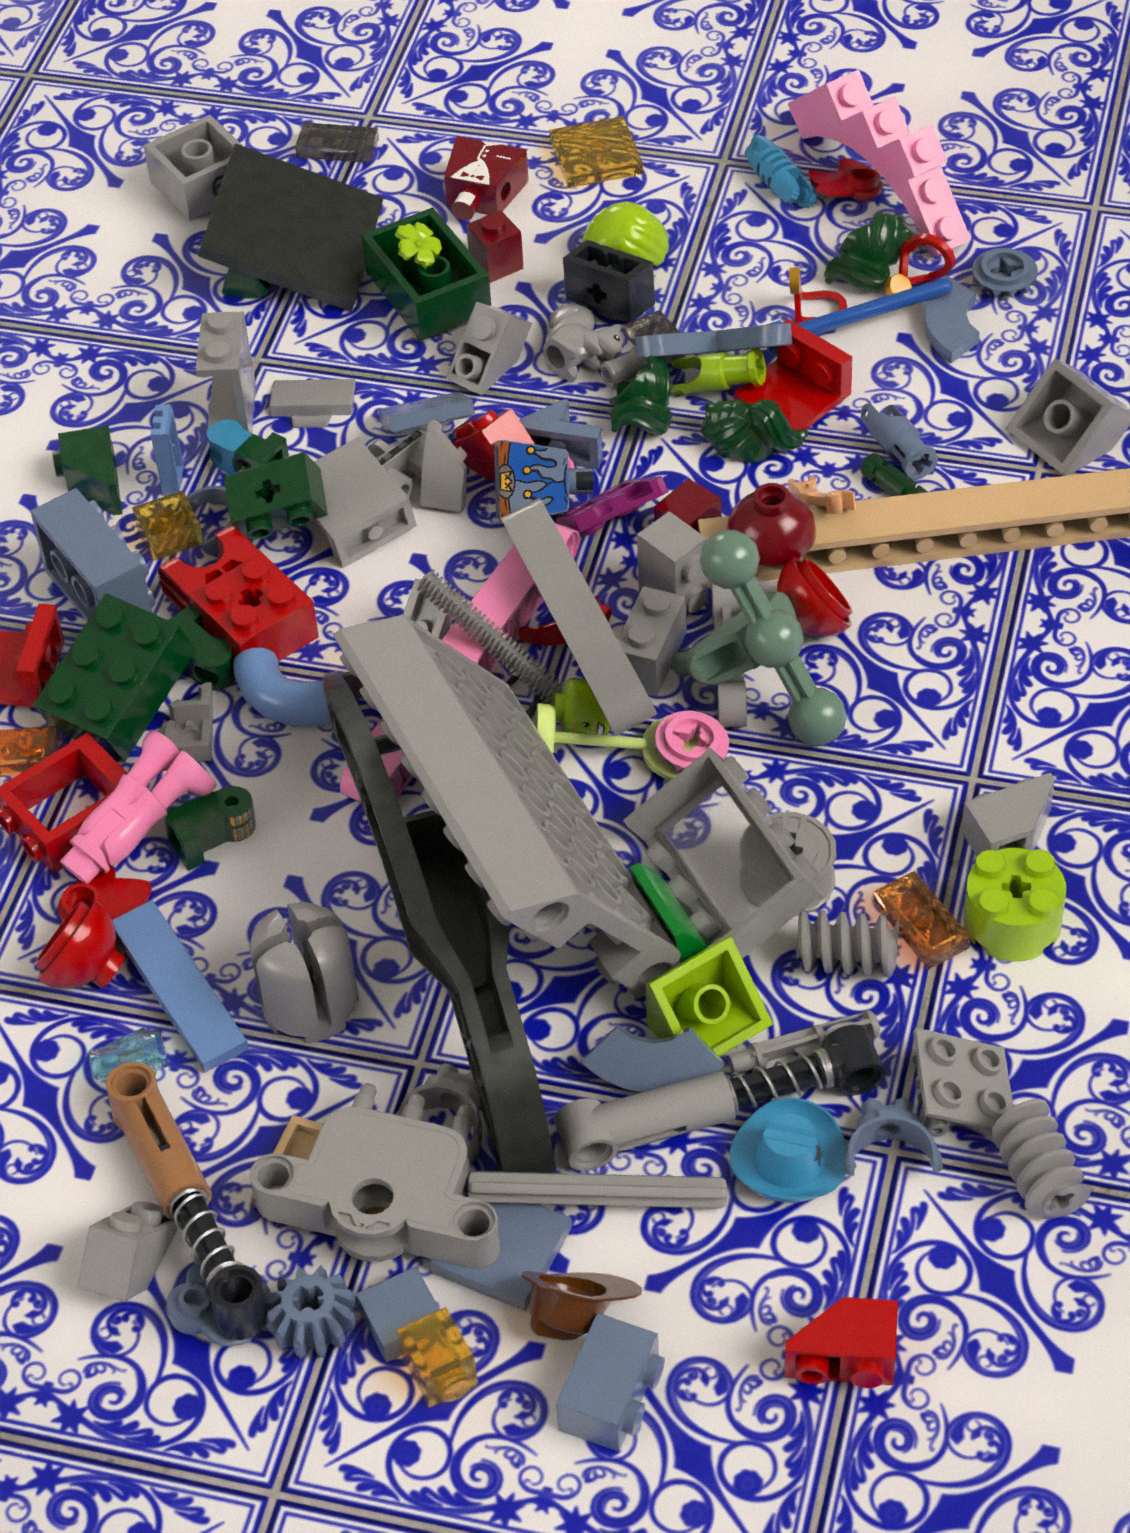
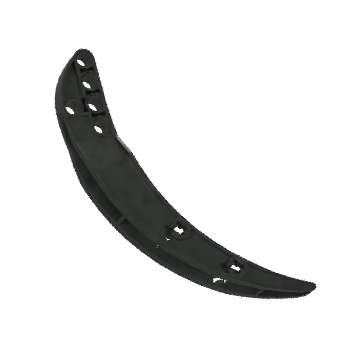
[323,671,556,1173]

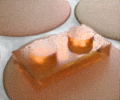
[0,726,59,777]
[873,871,970,970]

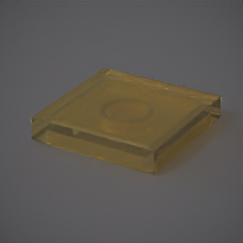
[549,116,643,188]

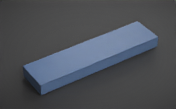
[113,900,249,1073]

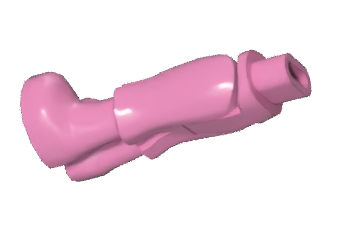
[60,730,217,884]

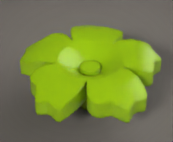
[395,222,442,269]

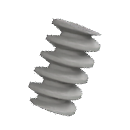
[796,909,899,978]
[991,1099,1091,1219]

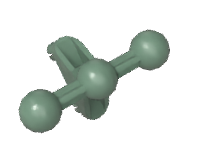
[671,529,847,746]

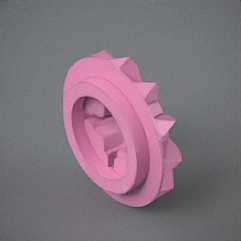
[654,711,729,773]

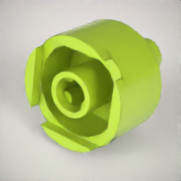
[964,848,1066,962]

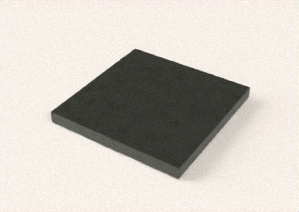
[198,143,384,312]

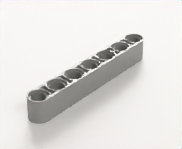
[501,497,657,736]

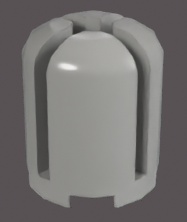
[249,902,359,1043]

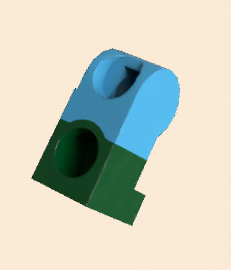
[207,419,289,474]

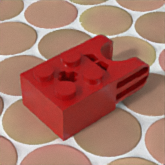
[157,525,319,662]

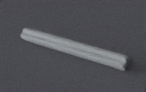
[468,1171,727,1209]

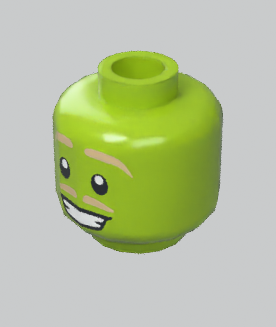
[552,678,612,735]

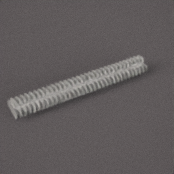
[415,569,564,706]

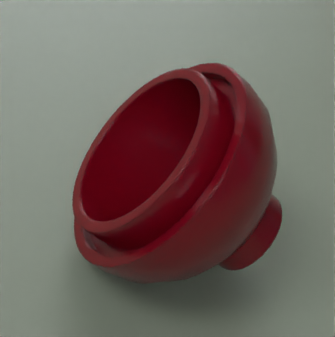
[727,483,816,566]

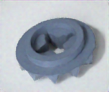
[972,248,1038,298]

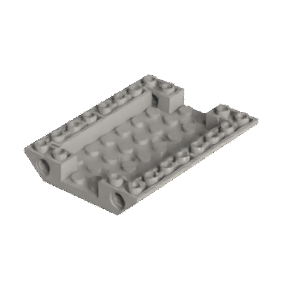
[333,615,681,999]

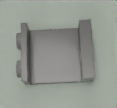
[196,311,256,433]
[314,437,417,568]

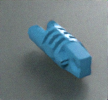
[744,134,817,208]

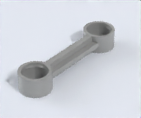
[712,583,747,727]

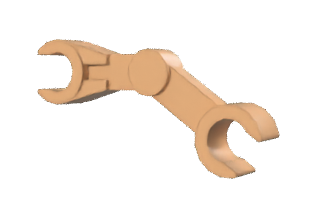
[788,477,856,514]

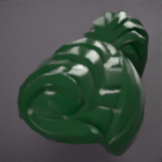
[824,212,913,291]
[609,356,672,435]
[701,399,808,463]

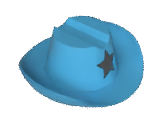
[729,1098,847,1203]

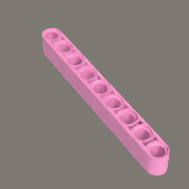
[340,523,580,802]

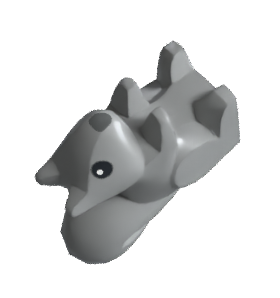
[543,304,622,382]

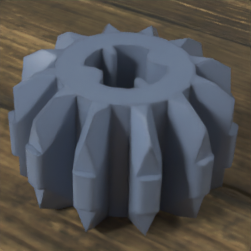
[265,1265,356,1359]

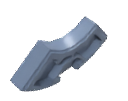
[924,275,980,363]
[581,1024,725,1092]

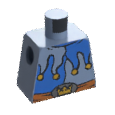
[494,440,594,525]

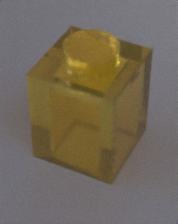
[397,1307,478,1408]

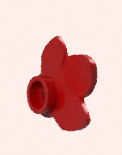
[808,157,883,201]
[58,864,152,922]

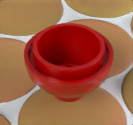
[777,557,853,637]
[34,899,125,989]

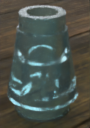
[89,1027,167,1080]

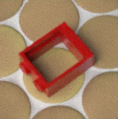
[0,732,128,874]

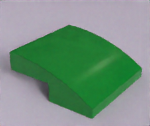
[630,863,708,963]

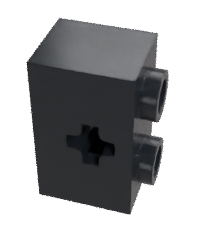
[563,240,655,323]

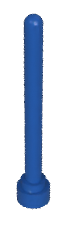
[765,278,953,357]

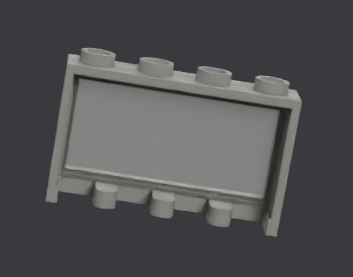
[623,747,825,959]

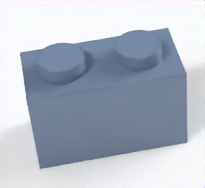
[556,1313,665,1452]

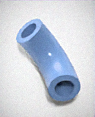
[233,648,331,727]

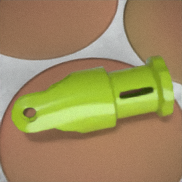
[670,348,766,395]

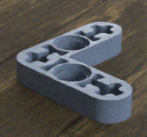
[635,323,792,358]

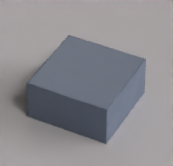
[356,1266,447,1363]

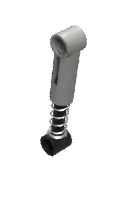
[554,1024,886,1171]

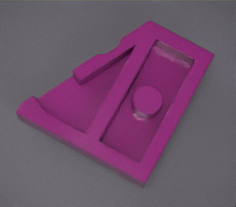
[556,476,669,537]

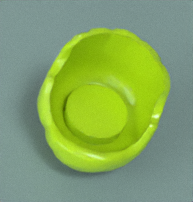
[582,201,669,267]

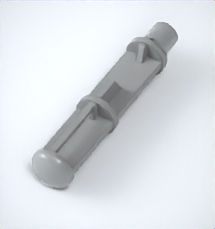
[728,1010,880,1074]

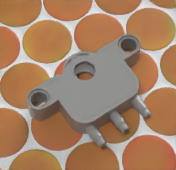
[249,1083,501,1268]

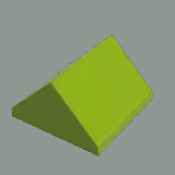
[646,936,773,1057]

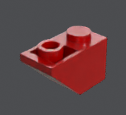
[451,408,535,481]
[785,1297,898,1388]

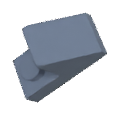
[519,399,603,469]

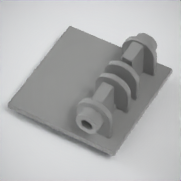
[912,1028,1013,1137]

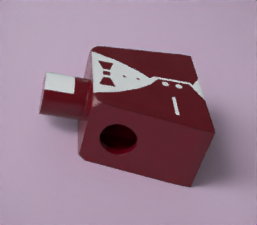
[444,136,529,221]

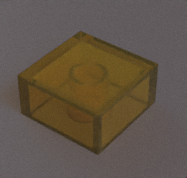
[132,490,204,561]

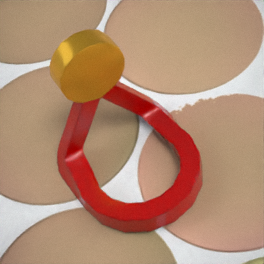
[885,233,956,295]
[789,267,847,324]

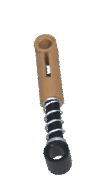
[106,1062,267,1340]

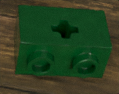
[224,452,328,539]

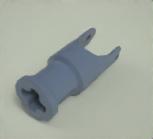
[861,404,939,480]

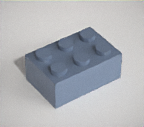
[30,488,155,621]

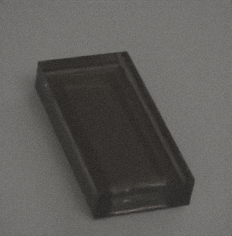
[295,122,379,163]

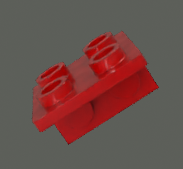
[734,319,853,430]
[0,604,65,707]

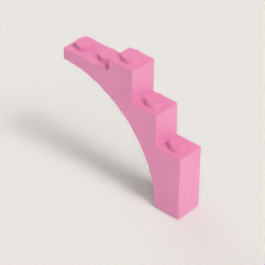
[787,70,971,257]

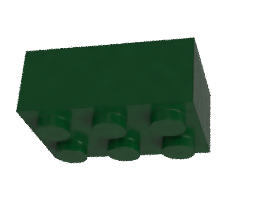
[361,207,492,341]
[33,593,196,763]

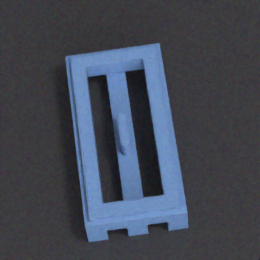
[150,405,184,496]

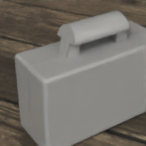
[269,379,356,428]

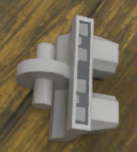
[368,428,426,497]

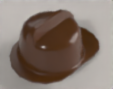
[522,1271,642,1340]

